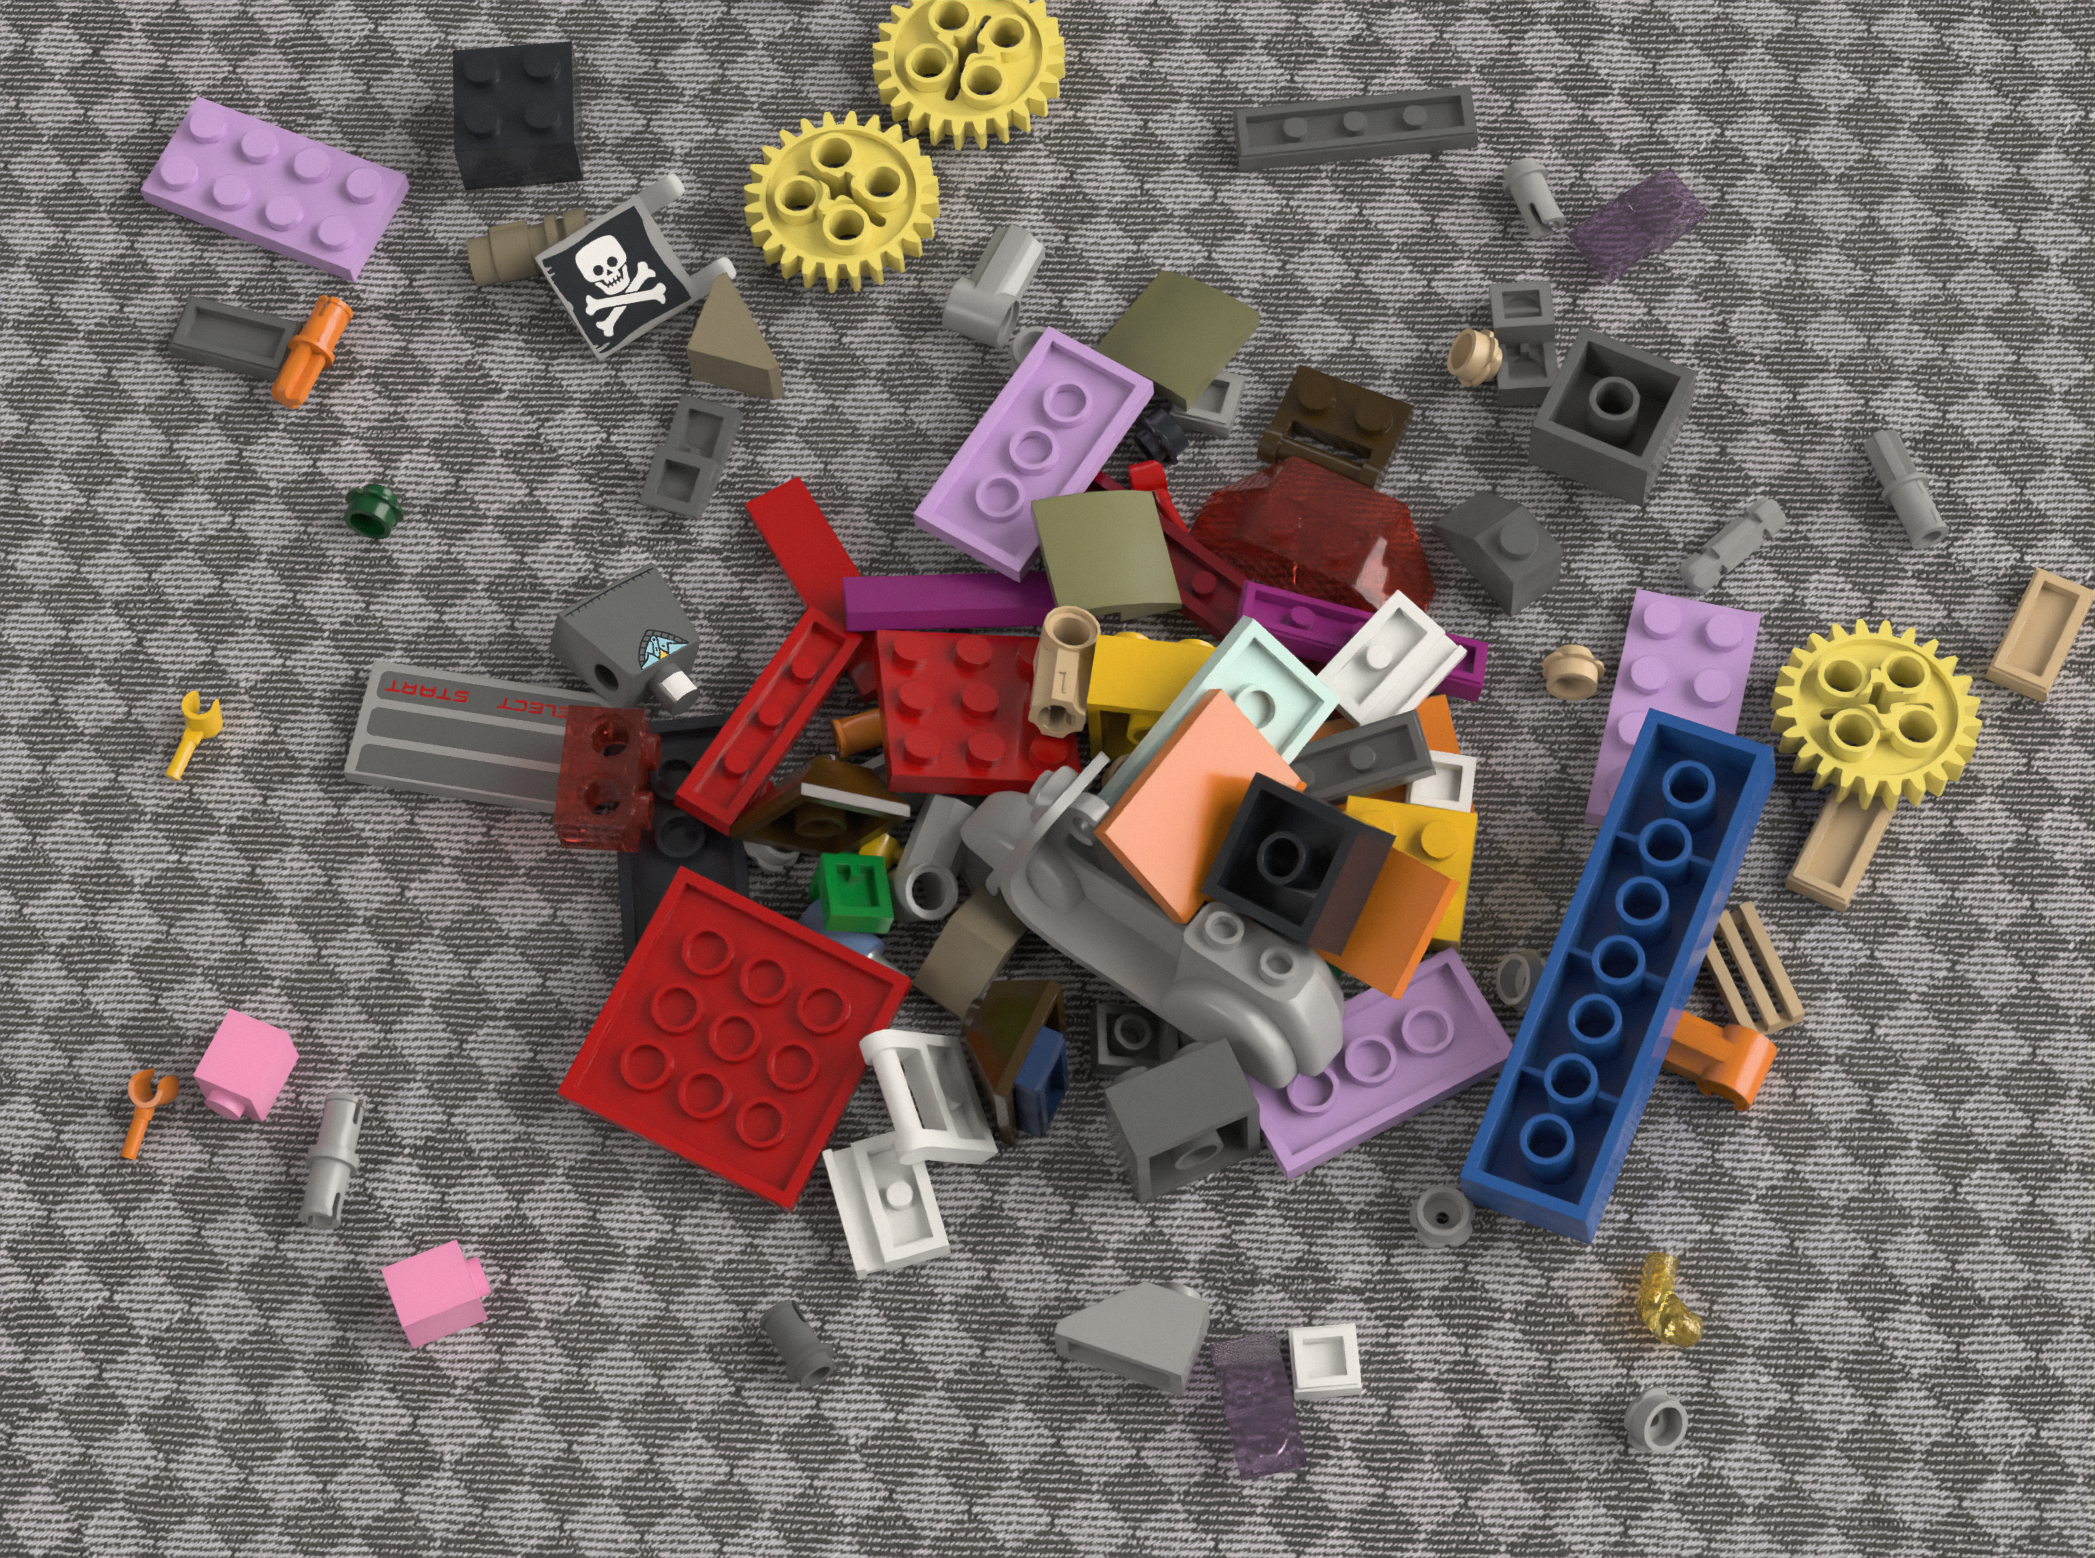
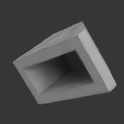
[1054,1281,1210,1397]

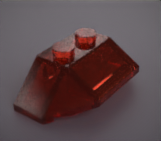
[1188,456,1436,614]

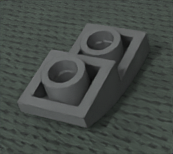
[1089,1003,1197,1075]

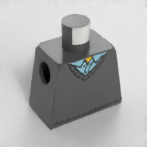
[549,562,700,716]

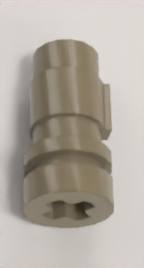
[466,207,589,287]

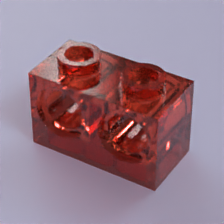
[553,705,661,852]

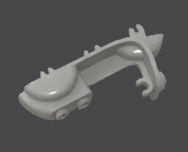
[960,751,1345,1089]

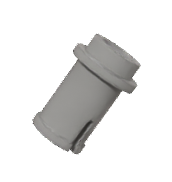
[1502,157,1566,239]

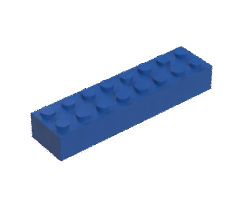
[1459,708,1776,1245]

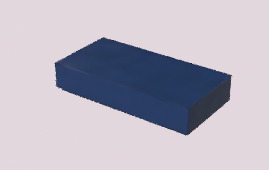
[1014,1026,1069,1139]

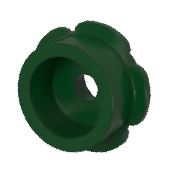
[344,484,404,539]

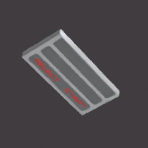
[344,660,620,820]

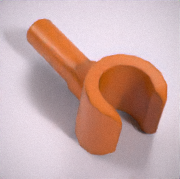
[120,1068,179,1160]

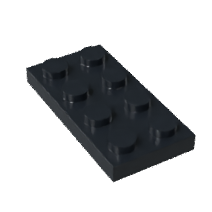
[608,713,751,965]

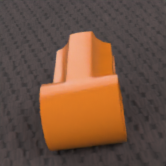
[1661,1011,1778,1112]

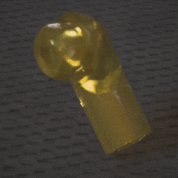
[1636,1252,1703,1348]

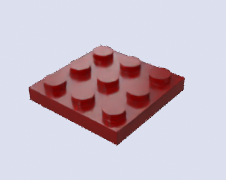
[872,630,1081,796]

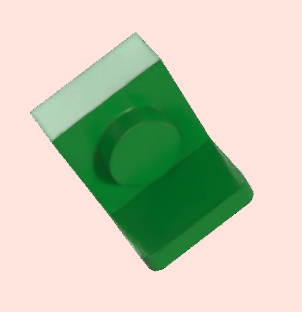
[808,852,894,934]

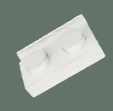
[1316,590,1467,727]
[822,1131,951,1280]

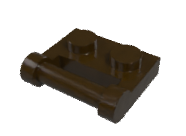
[1257,364,1414,501]

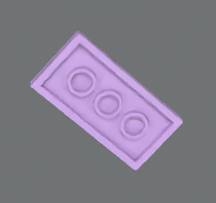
[140,96,410,282]
[913,326,1154,583]
[1584,589,1761,826]
[1243,947,1513,1181]

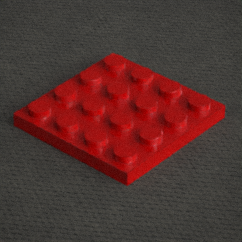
[557,866,912,1214]

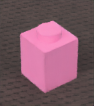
[193,1008,299,1123]
[381,1240,492,1349]

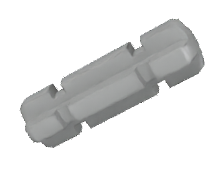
[1678,497,1786,593]

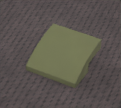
[1094,270,1260,412]
[1030,490,1182,621]

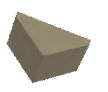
[686,272,785,401]
[912,880,1031,1022]

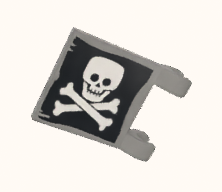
[534,173,736,362]

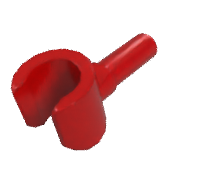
[1128,460,1190,535]

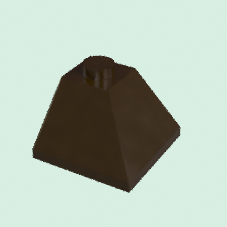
[730,754,911,857]
[961,980,1067,1146]

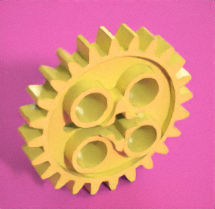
[872,0,1065,150]
[744,111,940,293]
[1770,619,1982,811]

